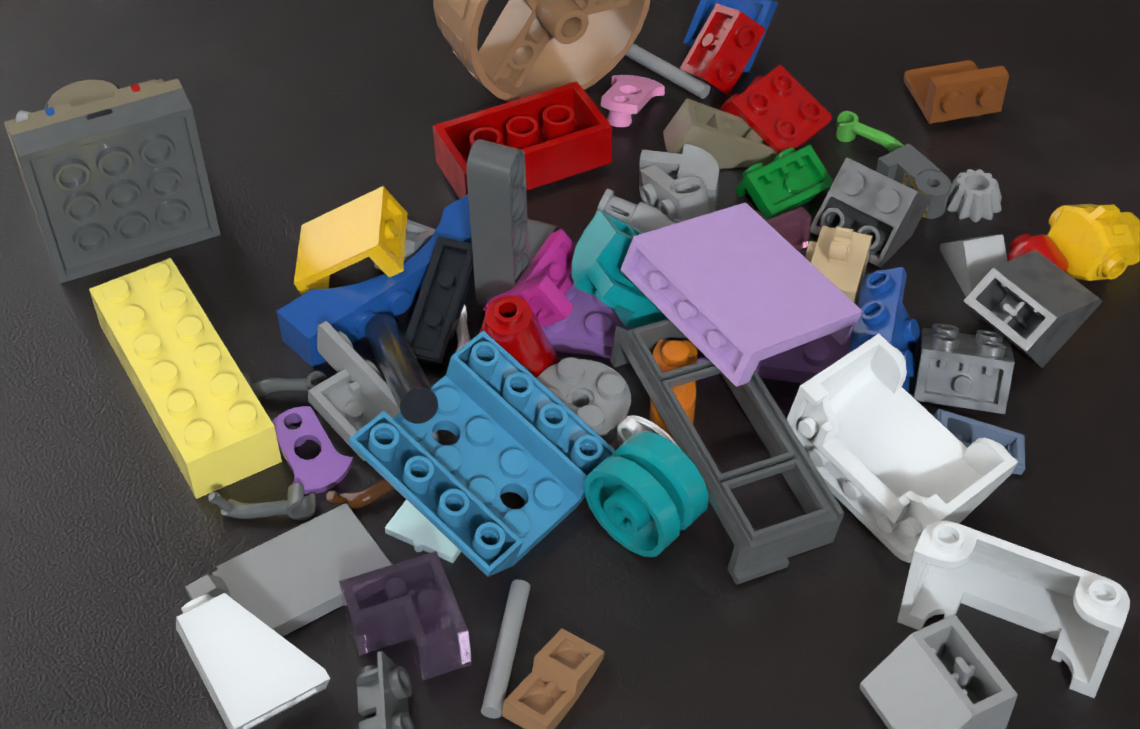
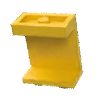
[294,186,408,295]

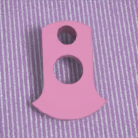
[601,75,665,127]

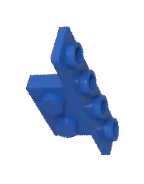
[848,267,921,392]

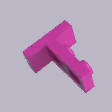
[483,229,576,328]

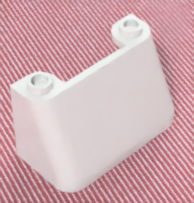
[787,334,1018,563]
[897,520,1130,698]

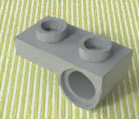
[640,164,710,222]

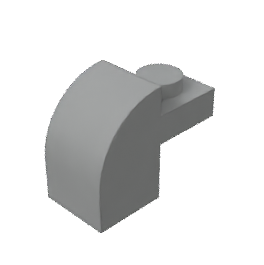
[639,144,719,213]

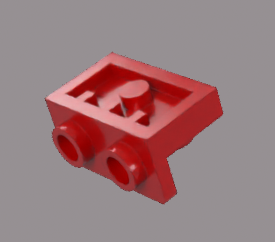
[680,3,765,94]

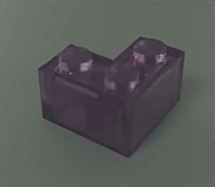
[339,551,472,680]

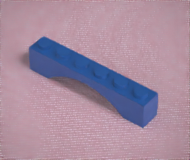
[277,194,472,369]

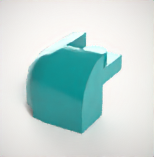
[572,210,668,328]

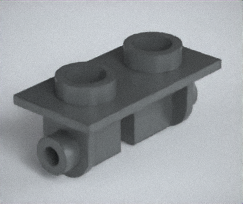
[356,651,414,729]

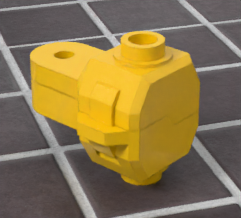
[1048,204,1140,281]

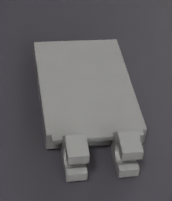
[185,503,395,637]

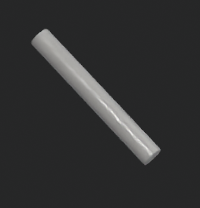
[625,43,710,99]
[481,580,530,719]

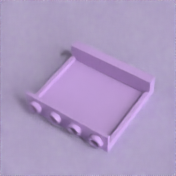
[621,202,863,387]

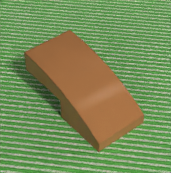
[501,628,605,729]

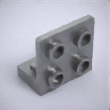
[914,324,1015,414]

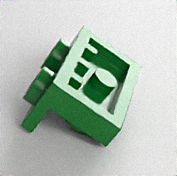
[735,145,834,222]

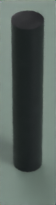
[365,314,438,424]

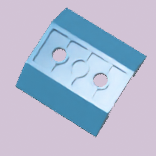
[348,330,616,577]

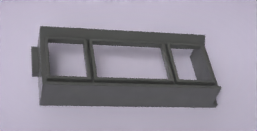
[610,319,844,585]

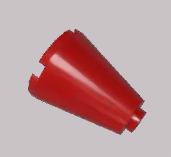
[480,295,559,378]

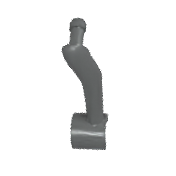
[242,371,327,398]
[208,483,316,520]

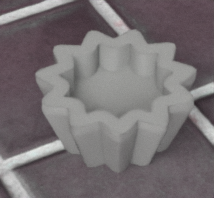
[947,169,1002,222]

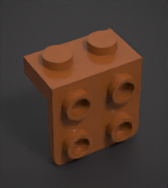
[904,60,1009,124]

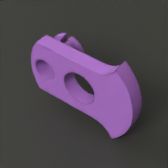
[272,406,353,494]

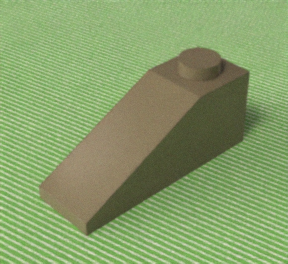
[663,99,778,169]

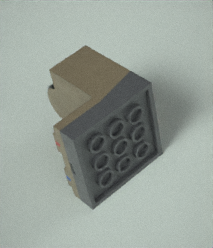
[4,78,220,284]

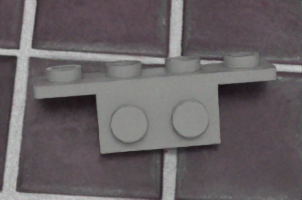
[308,321,439,461]

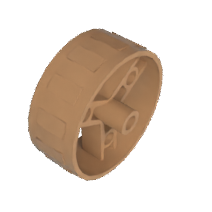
[433,0,650,102]

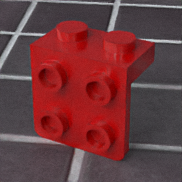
[721,65,832,155]

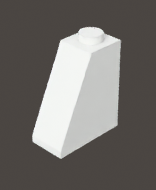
[176,593,330,729]

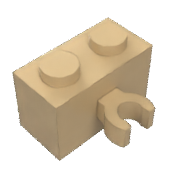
[806,226,872,304]

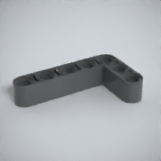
[467,139,561,309]

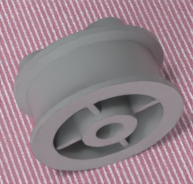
[536,357,631,450]

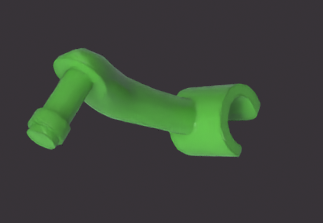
[836,111,904,152]

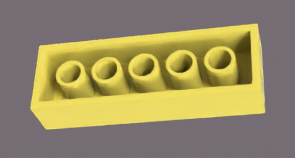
[89,258,282,499]

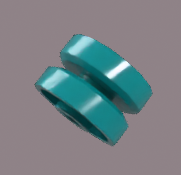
[584,431,709,557]

